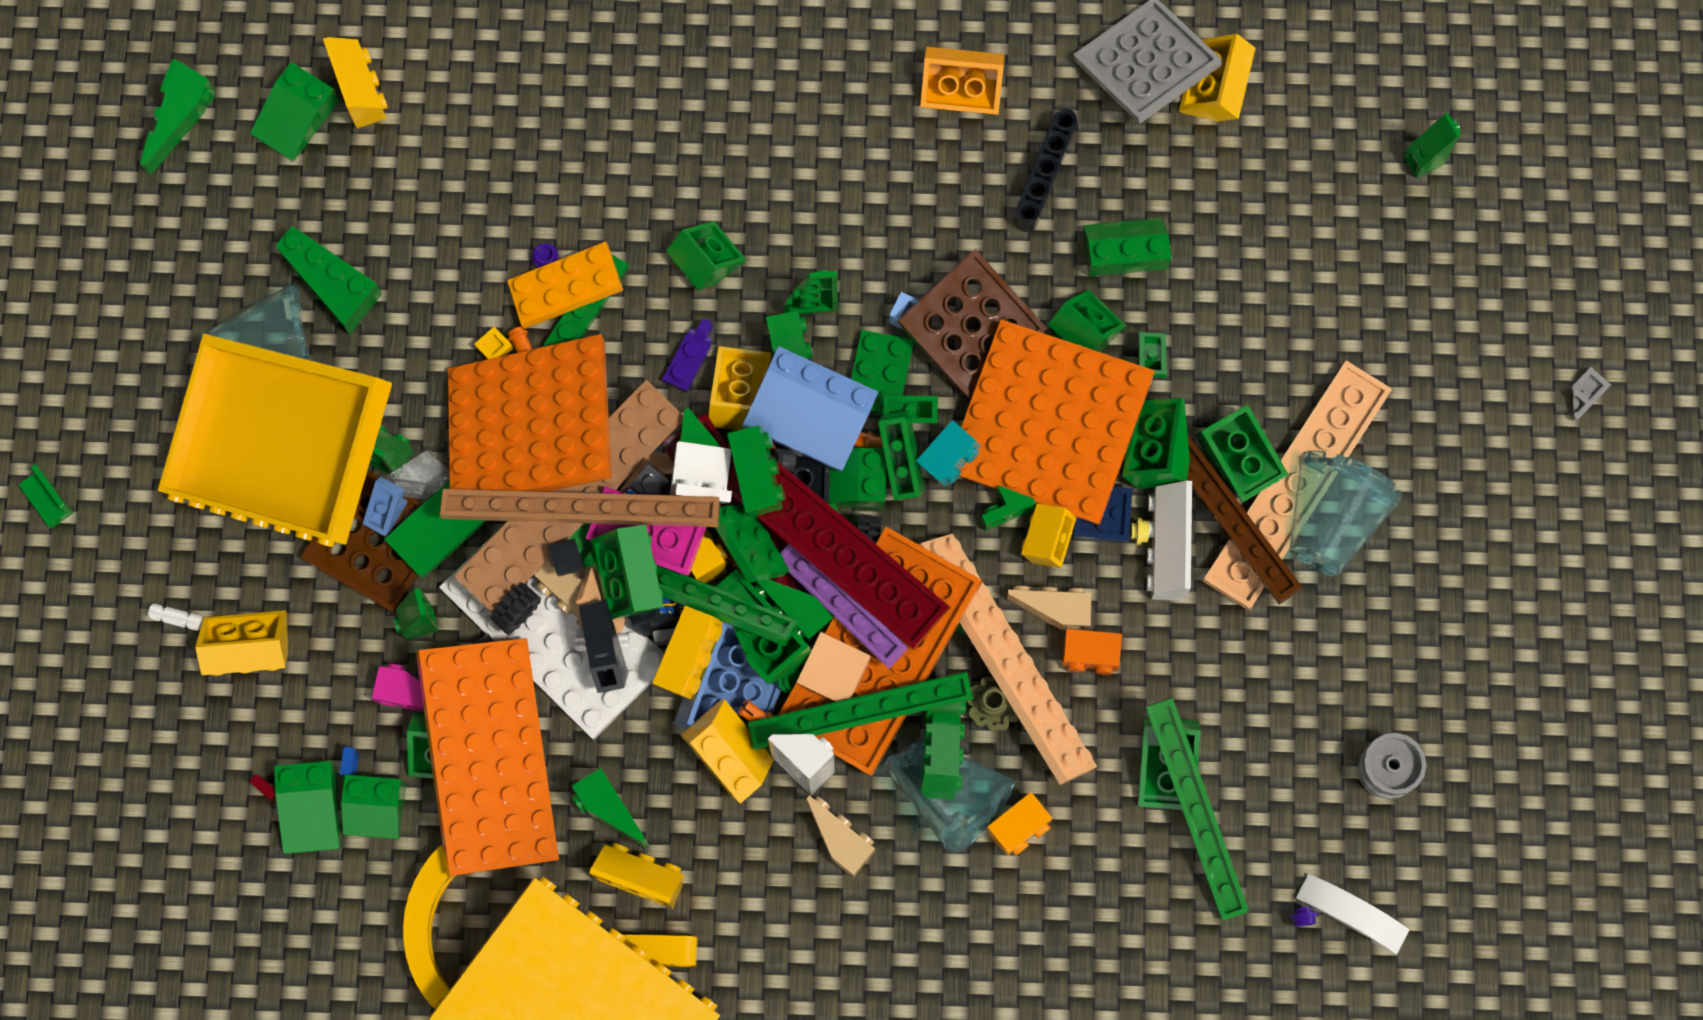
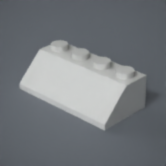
[1146,481,1192,601]
[768,734,835,796]

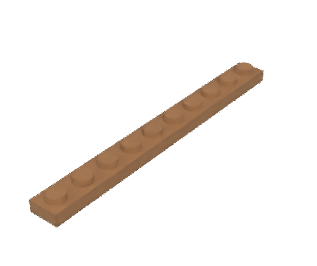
[440,489,720,527]

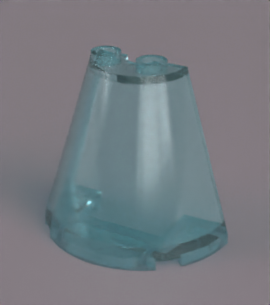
[201,283,314,361]
[1289,451,1402,576]
[884,738,1016,853]

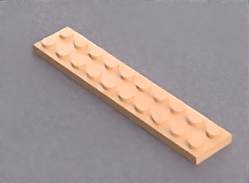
[1203,361,1392,611]
[919,534,1097,785]

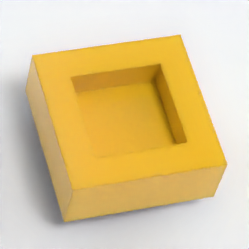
[474,327,513,360]

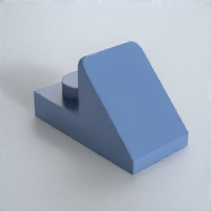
[363,477,407,536]

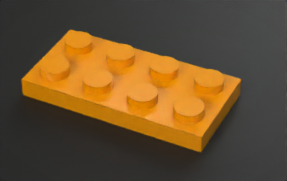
[507,242,623,329]

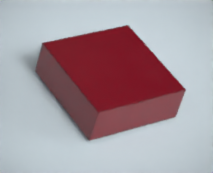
[249,774,276,803]

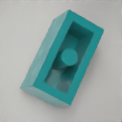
[916,420,981,487]

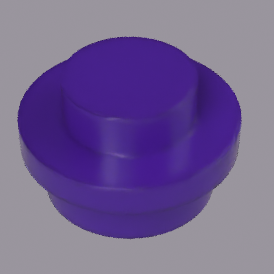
[532,243,559,268]
[1289,907,1318,927]

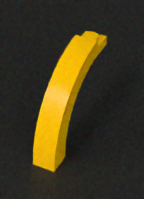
[403,845,457,1009]

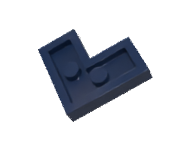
[1073,487,1133,544]

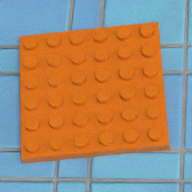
[959,319,1155,525]
[448,334,612,492]

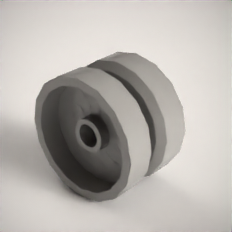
[1357,733,1427,800]

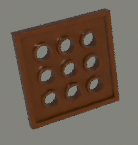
[896,249,1047,401]
[300,470,423,614]

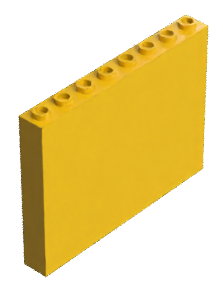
[158,333,392,547]
[428,876,720,1020]

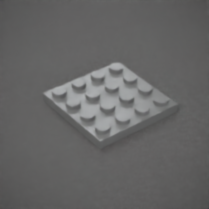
[1073,0,1222,124]

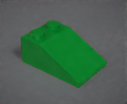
[250,62,339,162]
[1122,398,1190,489]
[1195,404,1289,503]
[369,425,414,479]
[829,448,887,510]
[1138,717,1201,810]
[274,761,341,854]
[572,768,650,849]

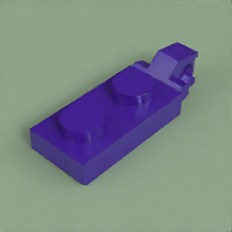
[662,318,713,393]

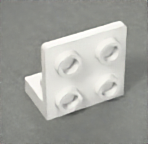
[670,442,732,504]

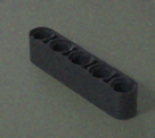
[1015,108,1077,232]

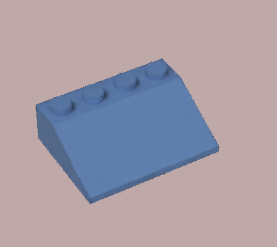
[742,346,878,472]
[674,620,781,729]

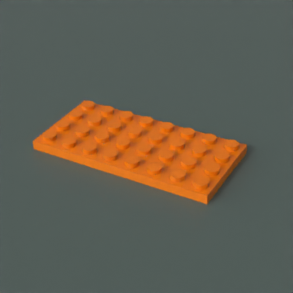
[778,527,983,776]
[416,638,559,877]

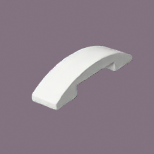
[1295,874,1409,955]

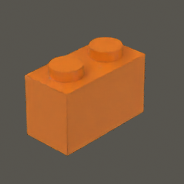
[1062,629,1122,675]

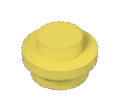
[1131,518,1149,545]

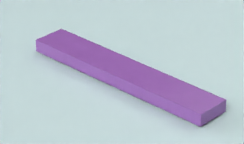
[780,544,908,669]

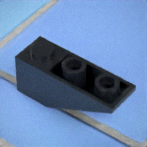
[579,599,629,693]

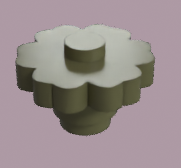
[967,676,1019,733]

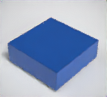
[340,747,359,778]

